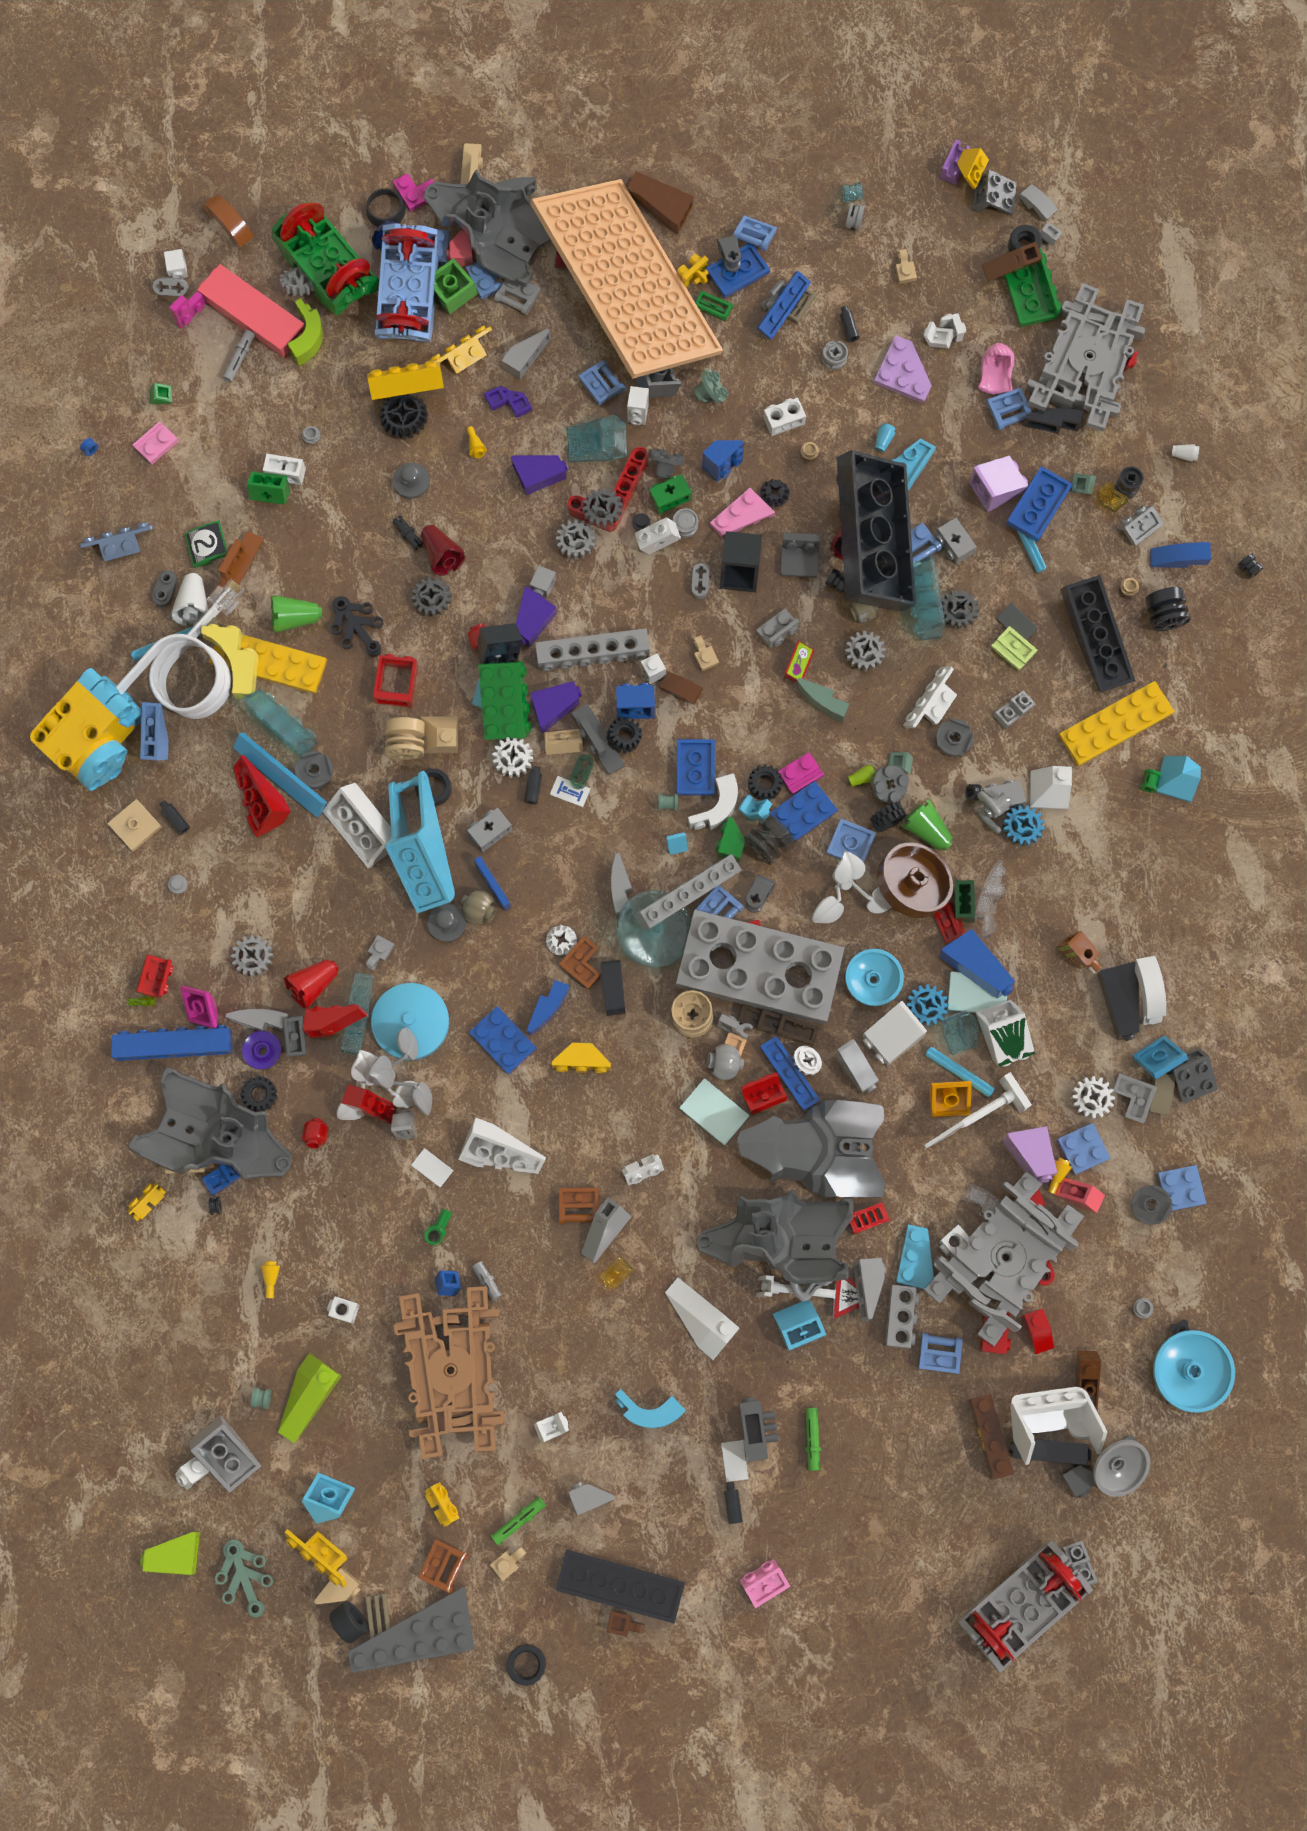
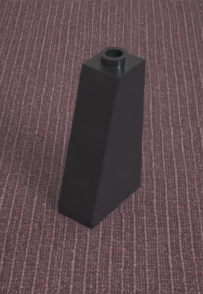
[1097,961,1139,1041]
[1010,1439,1092,1466]

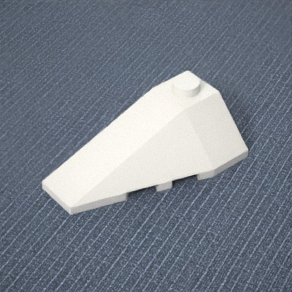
[458,1117,546,1174]
[665,1278,739,1360]

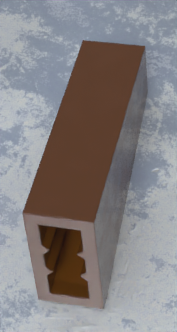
[627,171,694,234]

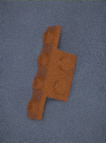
[213,531,264,601]

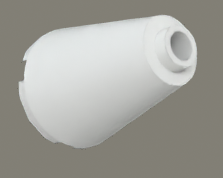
[172,573,209,626]

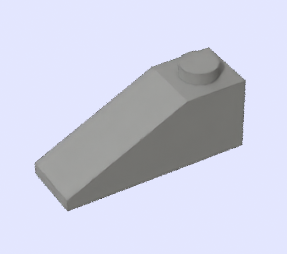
[501,328,551,380]
[391,1109,417,1140]
[853,1258,886,1323]

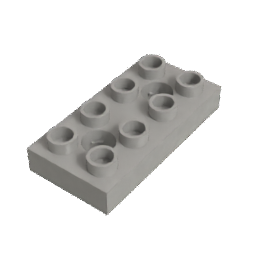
[675,910,845,1025]

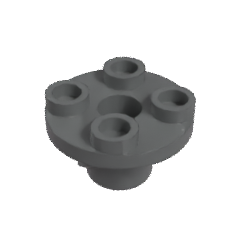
[648,448,684,479]
[393,463,430,500]
[428,904,466,943]

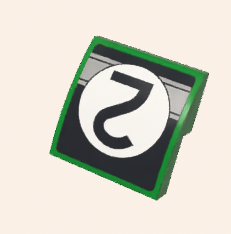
[185,521,227,568]

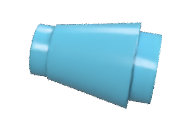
[875,423,896,452]

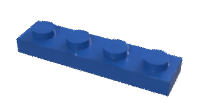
[756,271,811,340]
[760,1036,820,1112]

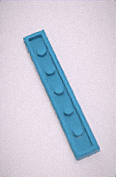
[233,732,327,817]

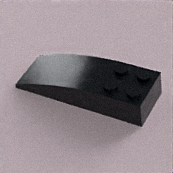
[1060,575,1136,693]

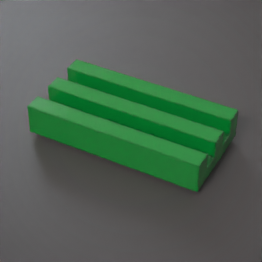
[695,290,734,322]

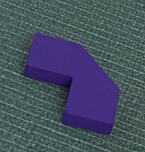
[484,386,533,418]

